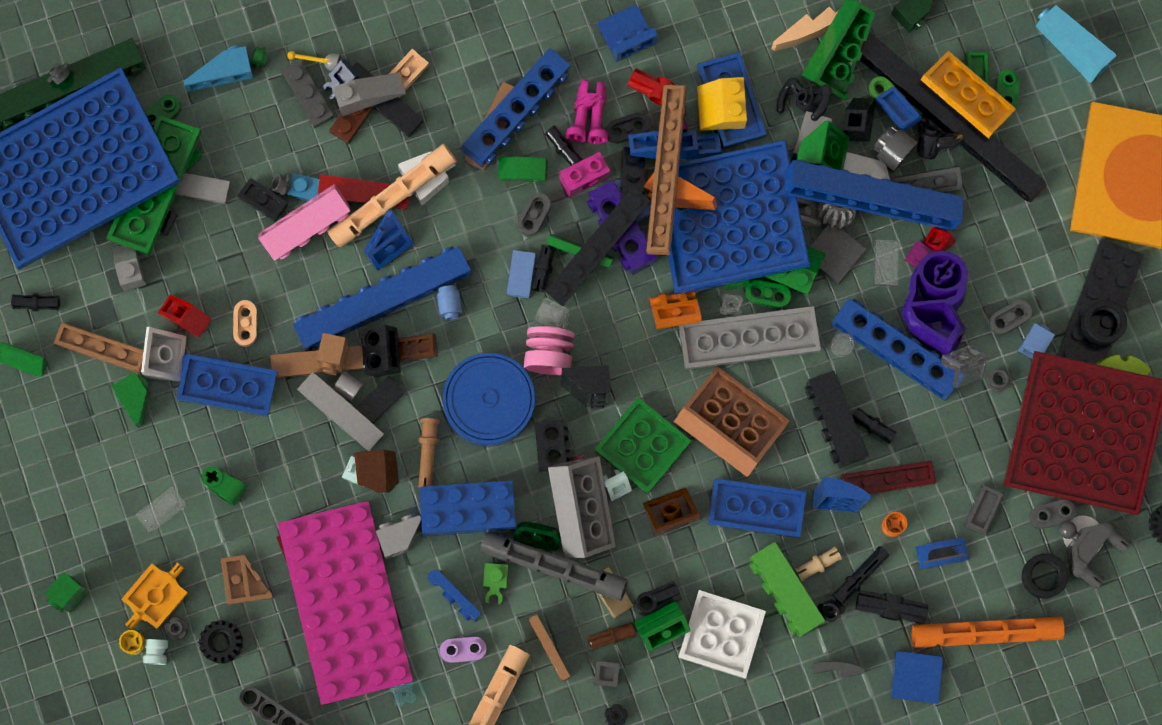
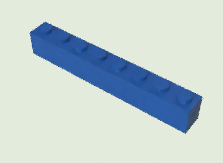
[784,160,963,231]
[293,246,471,351]

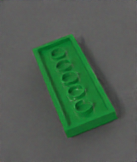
[106,115,202,255]

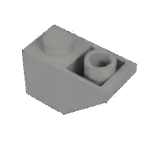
[376,514,422,560]

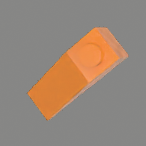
[644,171,718,210]

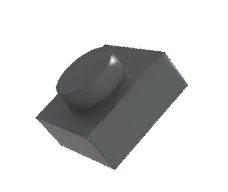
[594,661,620,688]

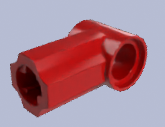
[627,68,675,106]

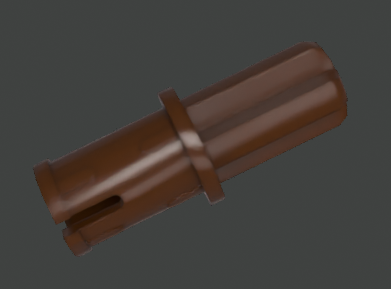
[588,622,636,649]

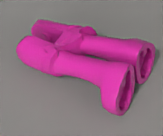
[566,79,609,144]

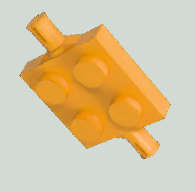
[121,563,189,630]

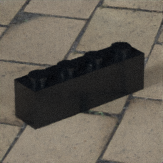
[805,371,867,468]

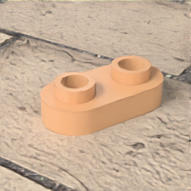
[233,300,257,347]

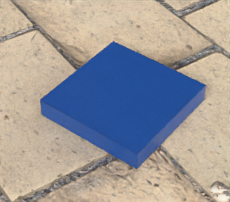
[891,651,943,704]

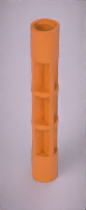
[912,617,1065,648]

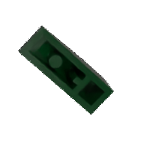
[891,0,933,33]

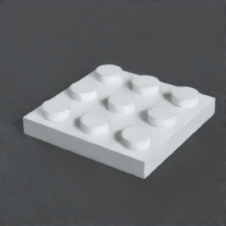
[678,590,766,679]

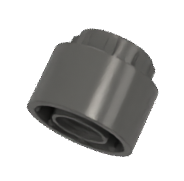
[874,126,919,172]

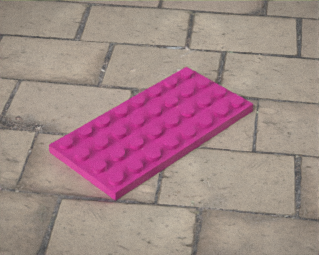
[277,501,413,706]

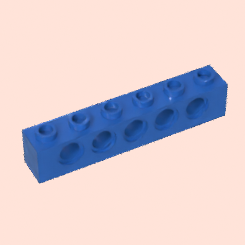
[461,48,570,167]
[831,298,963,401]

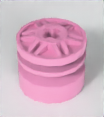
[524,326,575,375]

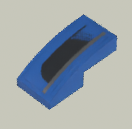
[916,537,969,569]

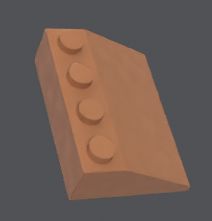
[674,366,790,477]

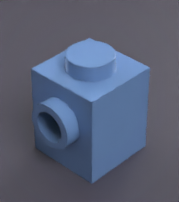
[1017,323,1055,359]

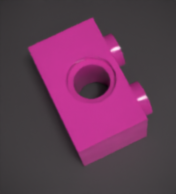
[559,152,610,198]

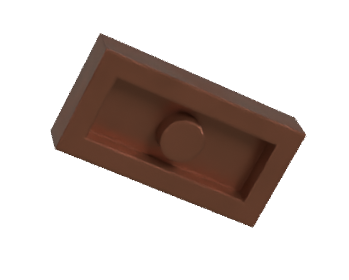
[329,106,374,145]

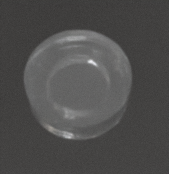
[831,333,854,357]

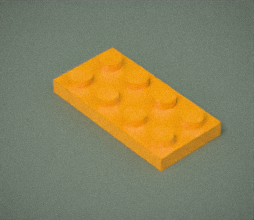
[921,51,1016,138]

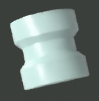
[143,639,168,665]

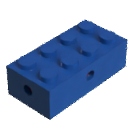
[419,481,516,537]

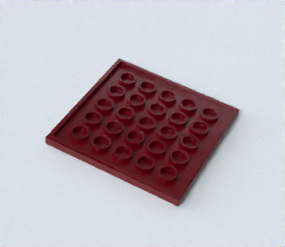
[1003,351,1162,515]

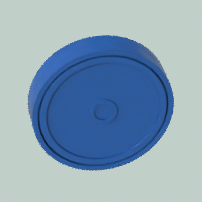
[443,353,535,447]

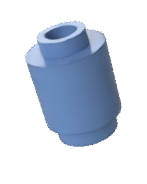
[437,285,462,320]

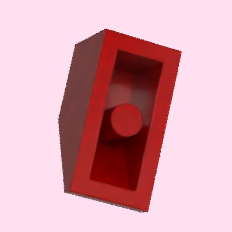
[158,295,211,338]

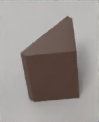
[643,488,700,537]

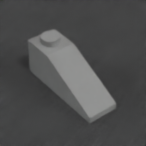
[332,73,406,116]

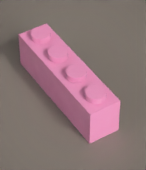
[258,184,350,261]

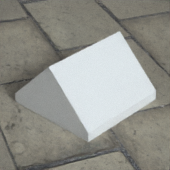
[141,327,187,381]

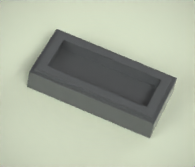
[964,484,1004,536]

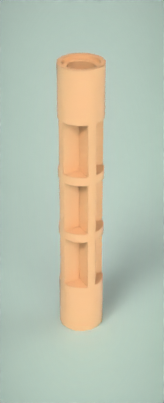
[327,143,457,248]
[468,645,530,725]

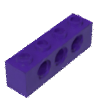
[587,180,657,275]

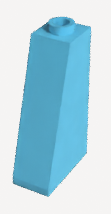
[1036,5,1117,84]

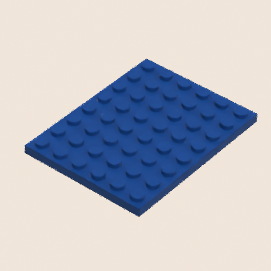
[0,67,181,270]

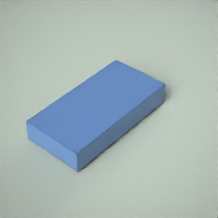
[507,250,536,299]

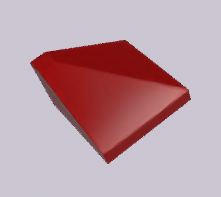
[923,227,956,251]

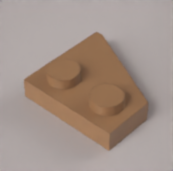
[220,555,273,605]

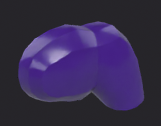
[902,250,968,357]

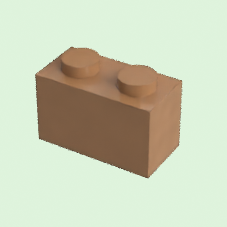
[317,333,349,375]

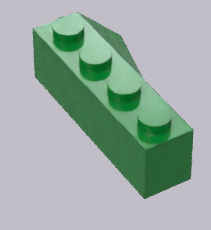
[801,0,876,101]

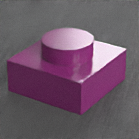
[904,240,935,268]

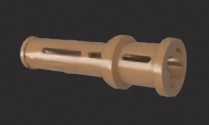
[417,418,441,488]

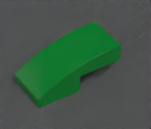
[498,157,548,182]

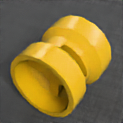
[119,630,145,655]

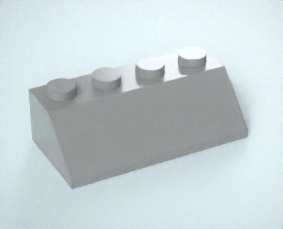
[548,456,616,558]

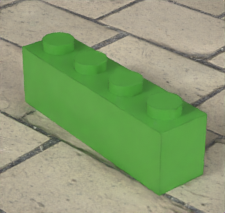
[749,542,825,638]

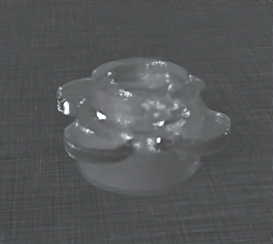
[719,293,744,316]

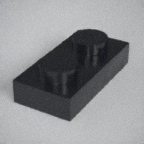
[237,177,288,222]

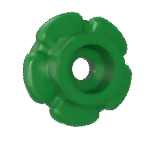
[250,47,268,68]

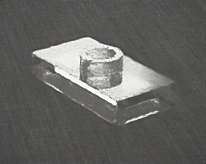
[874,240,899,287]

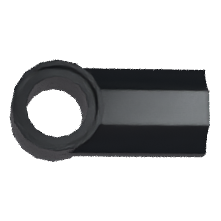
[634,581,682,616]

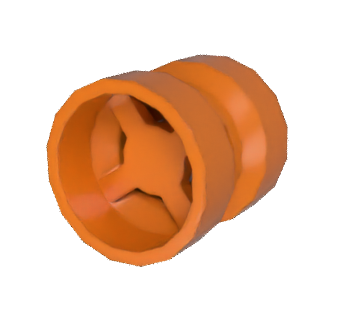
[881,512,908,537]

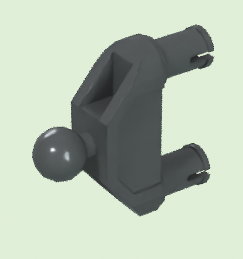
[1059,521,1132,590]

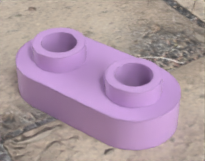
[440,637,487,663]

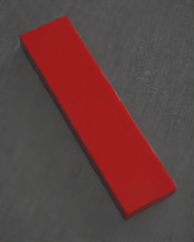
[317,174,409,210]

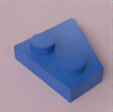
[364,209,414,271]

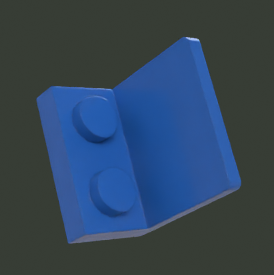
[597,5,658,62]

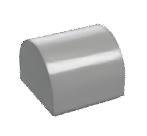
[333,372,365,404]

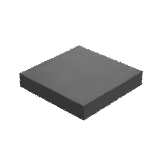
[810,224,866,284]

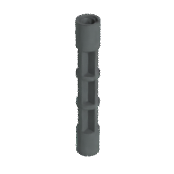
[481,531,628,601]

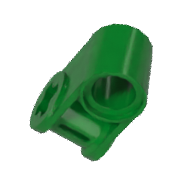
[202,467,247,506]

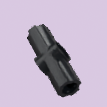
[855,590,928,624]

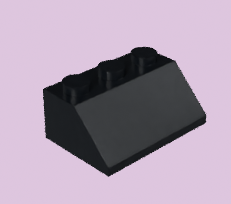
[561,365,611,410]

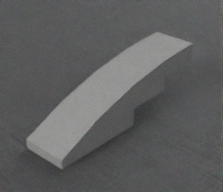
[297,372,384,451]

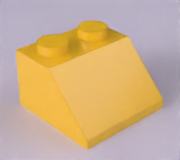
[697,77,747,131]

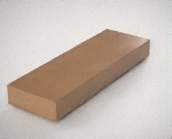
[529,614,570,682]

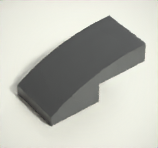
[812,662,865,679]

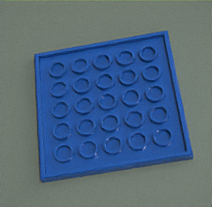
[653,140,811,295]

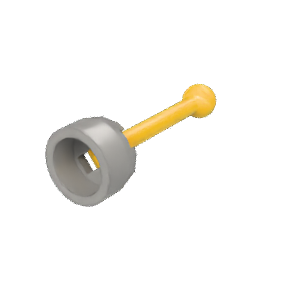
[287,51,342,71]

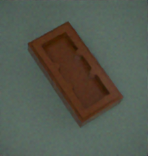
[398,333,438,362]

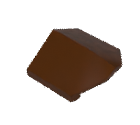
[354,449,399,493]

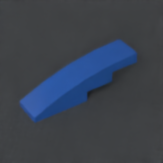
[628,131,722,159]

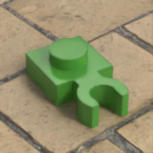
[483,563,508,605]

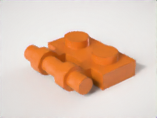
[649,291,702,329]

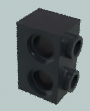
[361,325,401,377]
[535,421,571,472]

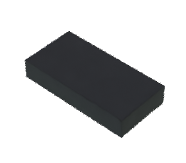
[355,376,405,424]

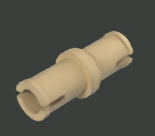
[794,546,842,582]

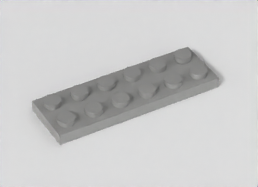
[678,306,821,370]

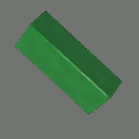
[0,342,48,377]

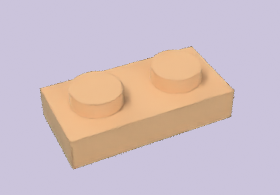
[389,49,429,98]

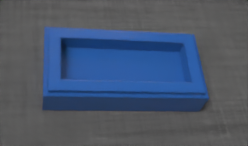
[876,86,921,131]

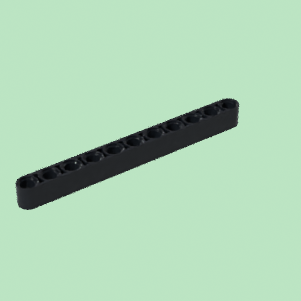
[860,32,1046,203]

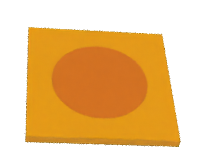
[1070,102,1162,249]

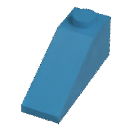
[184,45,253,92]

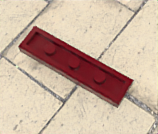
[841,461,936,494]

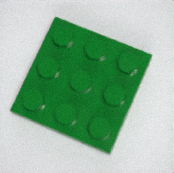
[594,397,691,494]

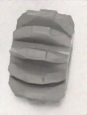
[817,202,856,229]

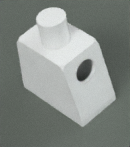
[398,151,456,206]

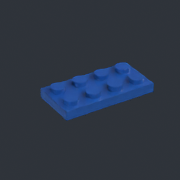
[697,52,767,149]
[177,354,278,417]
[708,478,806,538]

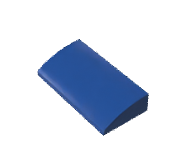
[812,477,871,513]

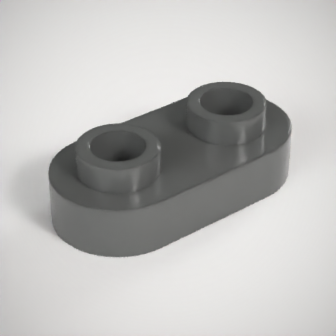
[518,193,551,236]
[988,300,1032,335]
[1029,499,1076,529]

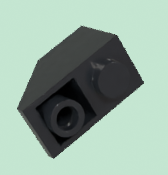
[843,98,876,142]

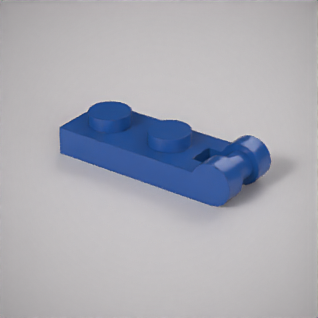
[428,570,481,622]

